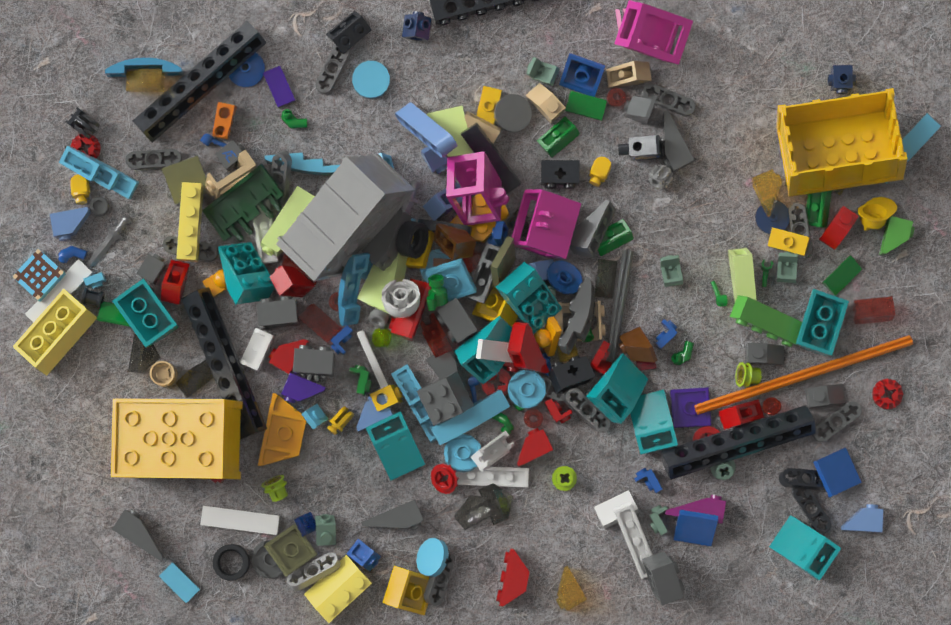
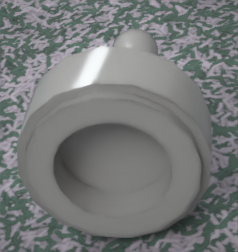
[369,309,389,327]

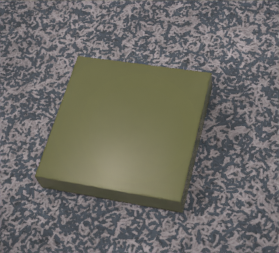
[162,155,207,204]
[491,236,516,288]
[264,523,318,577]

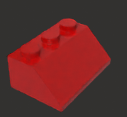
[389,278,431,342]

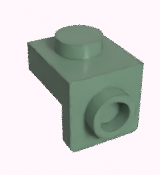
[526,57,560,86]
[777,252,798,283]
[660,255,683,287]
[648,505,668,535]
[315,514,336,546]

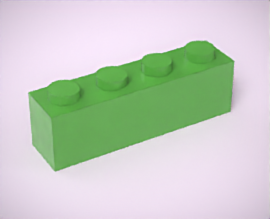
[730,295,802,348]

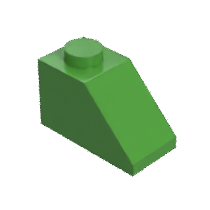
[879,216,915,256]

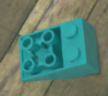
[218,242,275,305]
[496,262,562,334]
[455,316,512,384]
[586,353,648,424]
[630,389,678,455]
[366,411,426,481]
[769,515,841,580]

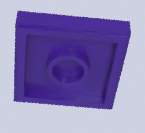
[670,387,712,428]

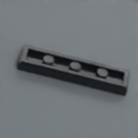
[461,122,522,194]

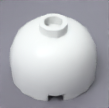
[381,279,420,318]

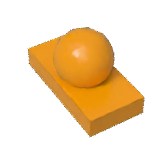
[202,269,227,298]
[534,316,562,357]

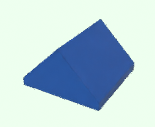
[559,53,605,97]

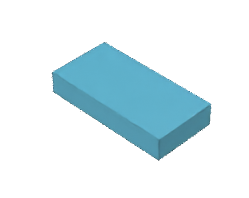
[159,562,200,603]

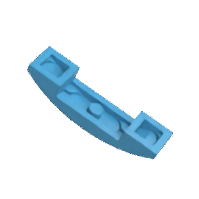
[105,58,184,77]
[338,253,370,326]

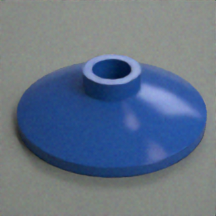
[229,53,265,87]
[547,260,583,294]

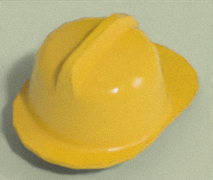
[858,197,897,231]

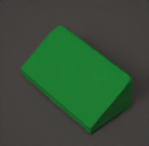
[565,91,607,121]
[536,116,580,158]
[804,190,832,228]
[597,219,634,256]
[822,255,862,296]
[97,301,130,327]

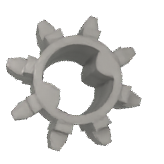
[648,164,673,190]

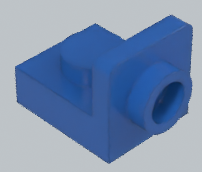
[487,221,509,247]
[655,319,678,350]
[331,325,353,355]
[634,468,662,493]
[347,539,381,571]

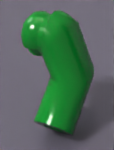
[281,109,308,129]
[671,341,694,365]
[492,412,514,435]

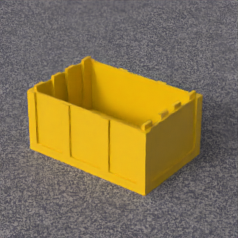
[776,88,907,197]
[111,399,243,479]

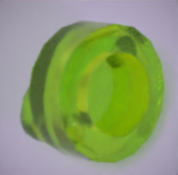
[372,328,391,347]

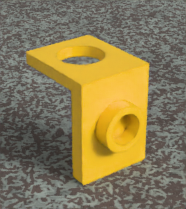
[370,385,403,411]

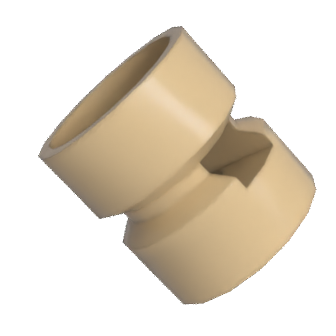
[150,361,178,387]

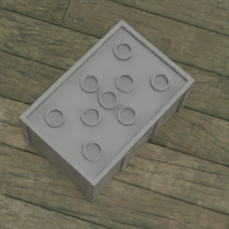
[276,153,415,281]

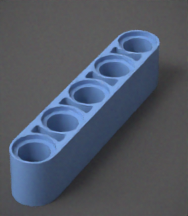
[395,102,458,158]

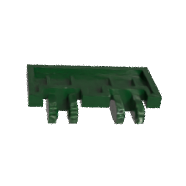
[202,164,285,242]

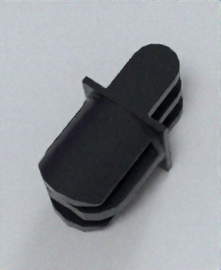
[65,107,100,139]

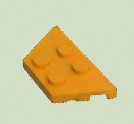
[450,194,509,243]
[258,393,307,466]

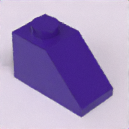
[281,373,327,404]

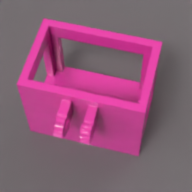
[614,0,693,65]
[446,151,510,225]
[511,189,582,259]

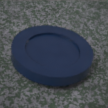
[755,200,790,234]

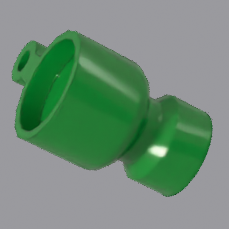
[427,274,448,311]

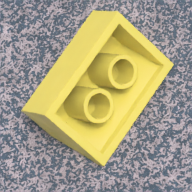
[304,555,372,623]

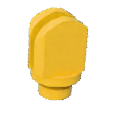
[589,157,611,187]
[70,174,90,205]
[327,406,354,435]

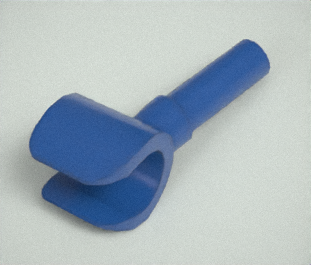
[200,134,227,147]
[467,376,480,403]

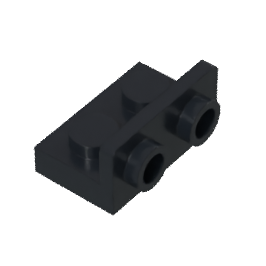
[326,10,372,53]

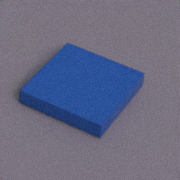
[813,447,862,497]
[673,510,718,546]

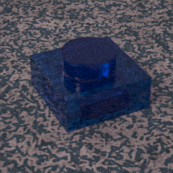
[294,512,316,537]

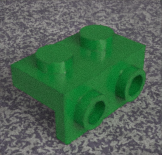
[349,365,372,396]

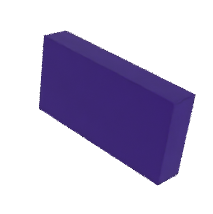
[263,66,296,108]

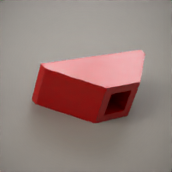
[507,322,550,374]
[496,548,529,607]

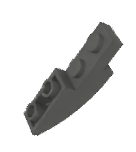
[558,277,595,355]

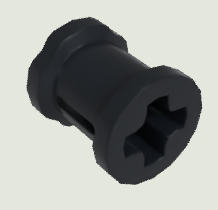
[81,288,105,309]

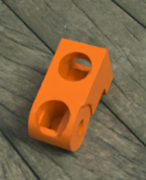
[213,102,237,140]

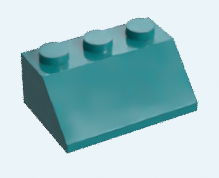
[112,278,179,348]
[796,289,849,356]

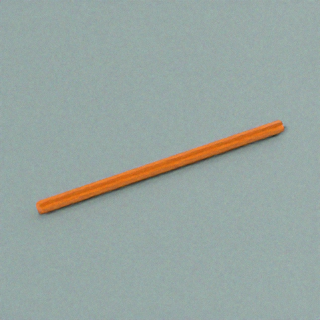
[694,335,913,415]

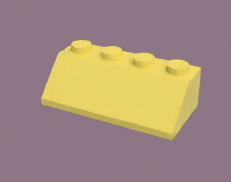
[13,289,97,376]

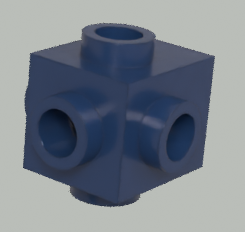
[402,11,431,41]
[828,65,856,94]

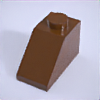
[433,223,476,260]
[619,326,658,362]

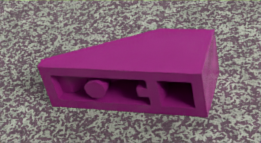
[664,495,726,524]

